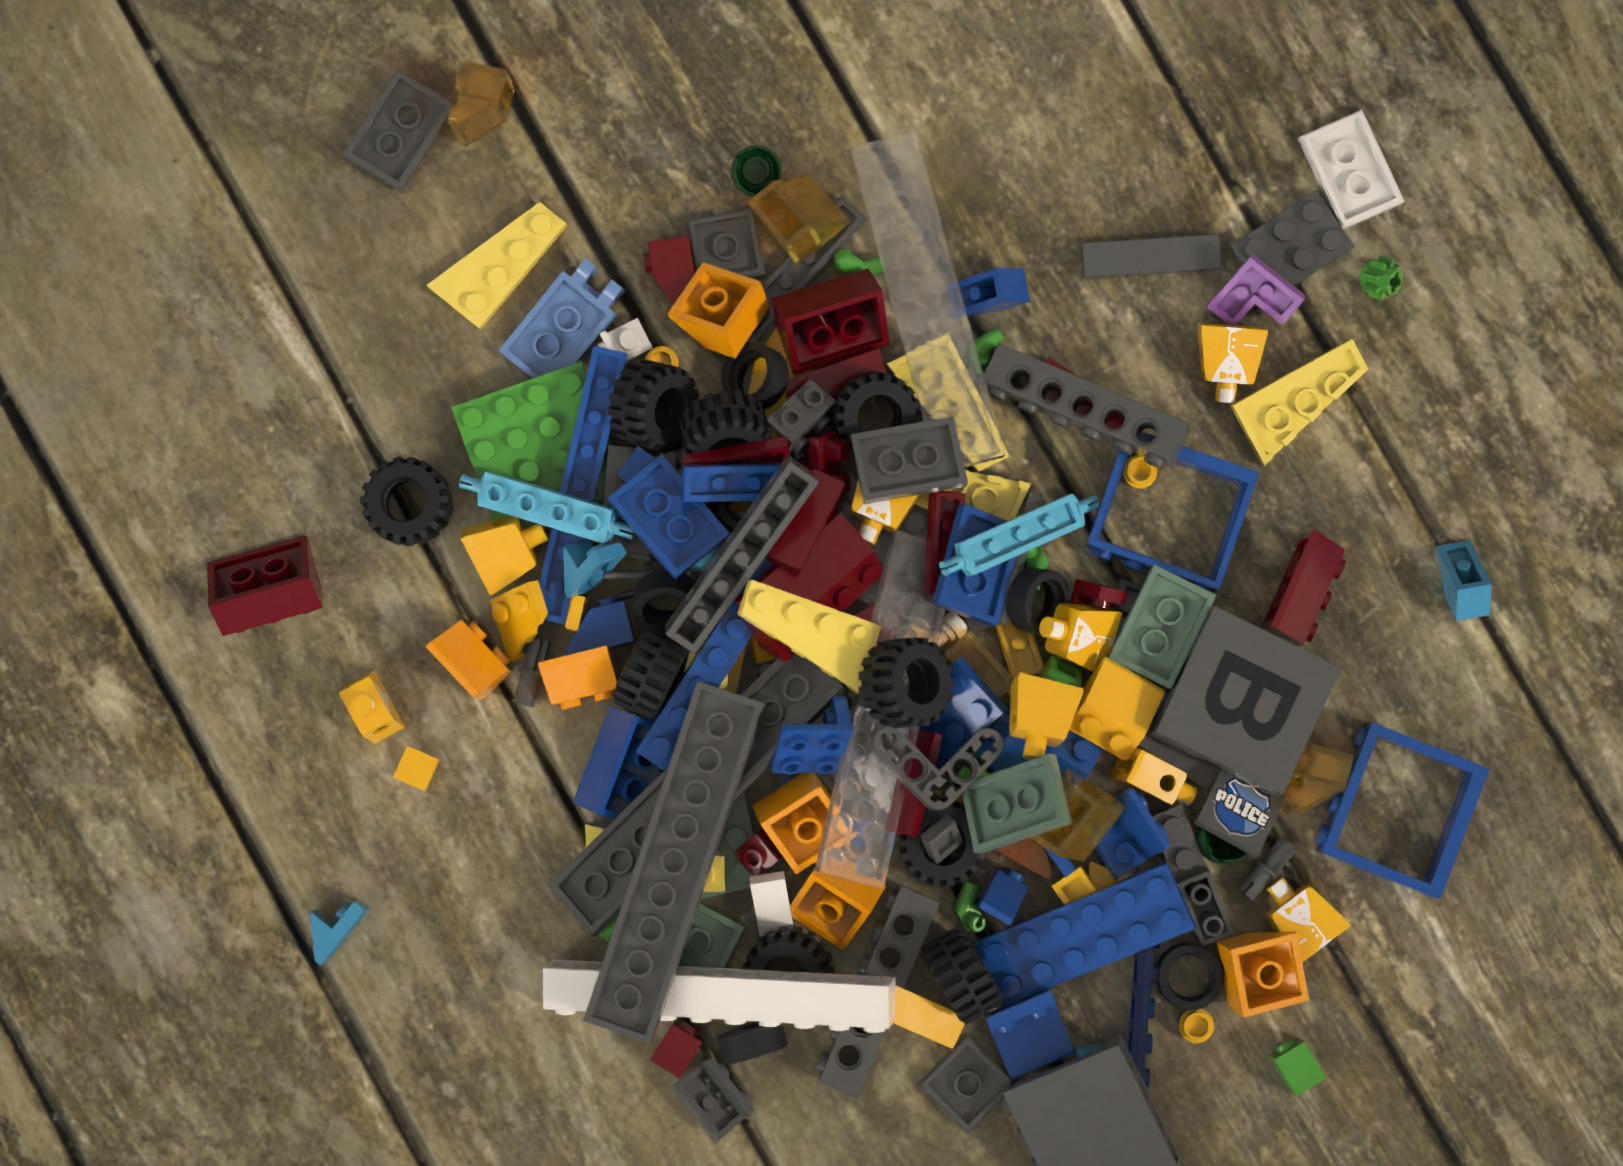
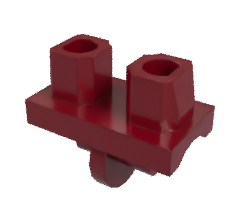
[797,431,851,494]

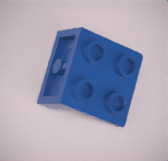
[770,696,853,774]
[1077,787,1171,880]
[983,988,1075,1079]

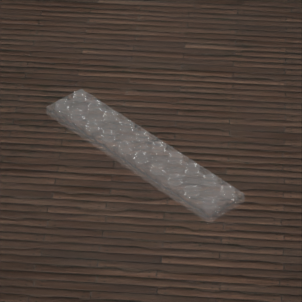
[850,131,1005,467]
[814,530,945,889]

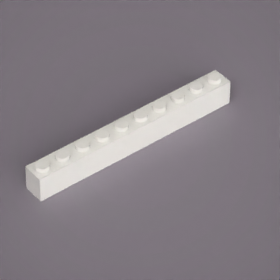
[543,959,896,1033]

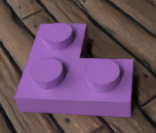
[1207,253,1306,325]

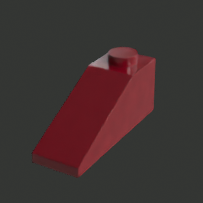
[643,236,695,306]

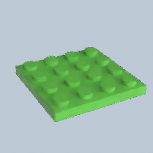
[451,361,612,528]

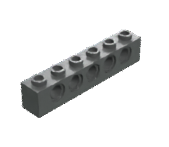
[981,344,1191,469]
[665,455,819,654]
[815,885,940,1098]

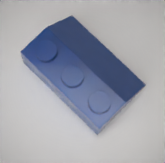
[973,700,1104,805]
[572,705,664,819]

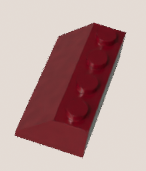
[734,511,885,663]

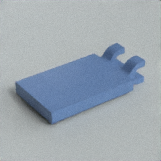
[498,258,626,378]

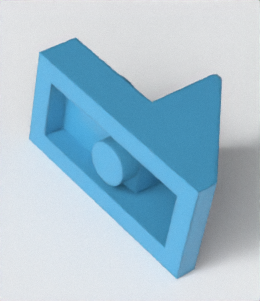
[563,539,627,598]
[310,900,371,965]

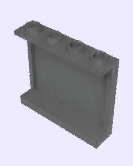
[1001,1034,1182,1166]

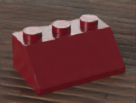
[771,268,890,375]
[1261,530,1346,647]
[207,535,323,636]

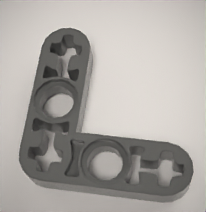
[871,727,1003,811]

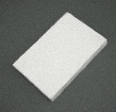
[1298,109,1405,230]

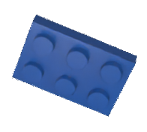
[607,454,730,580]
[932,504,1016,627]
[896,657,1008,769]

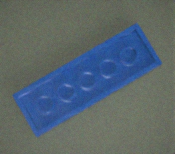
[974,862,1196,1007]

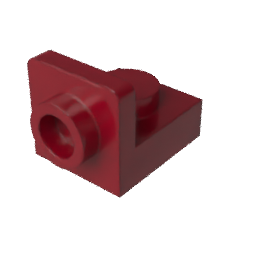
[1070,579,1128,609]
[734,828,783,876]

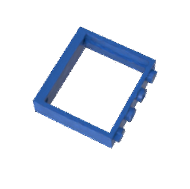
[1084,431,1259,592]
[1315,722,1490,899]

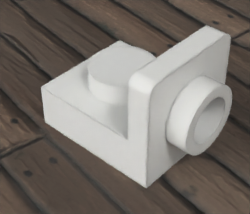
[597,318,653,364]

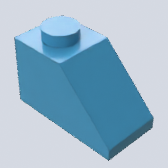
[1436,540,1492,621]

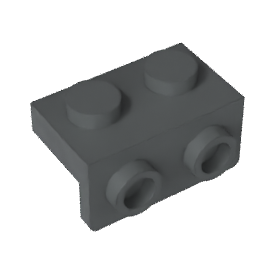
[766,380,836,456]
[671,1056,755,1143]

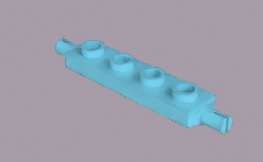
[459,471,636,544]
[939,494,1100,577]

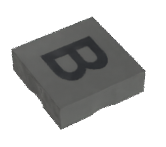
[1149,606,1341,797]

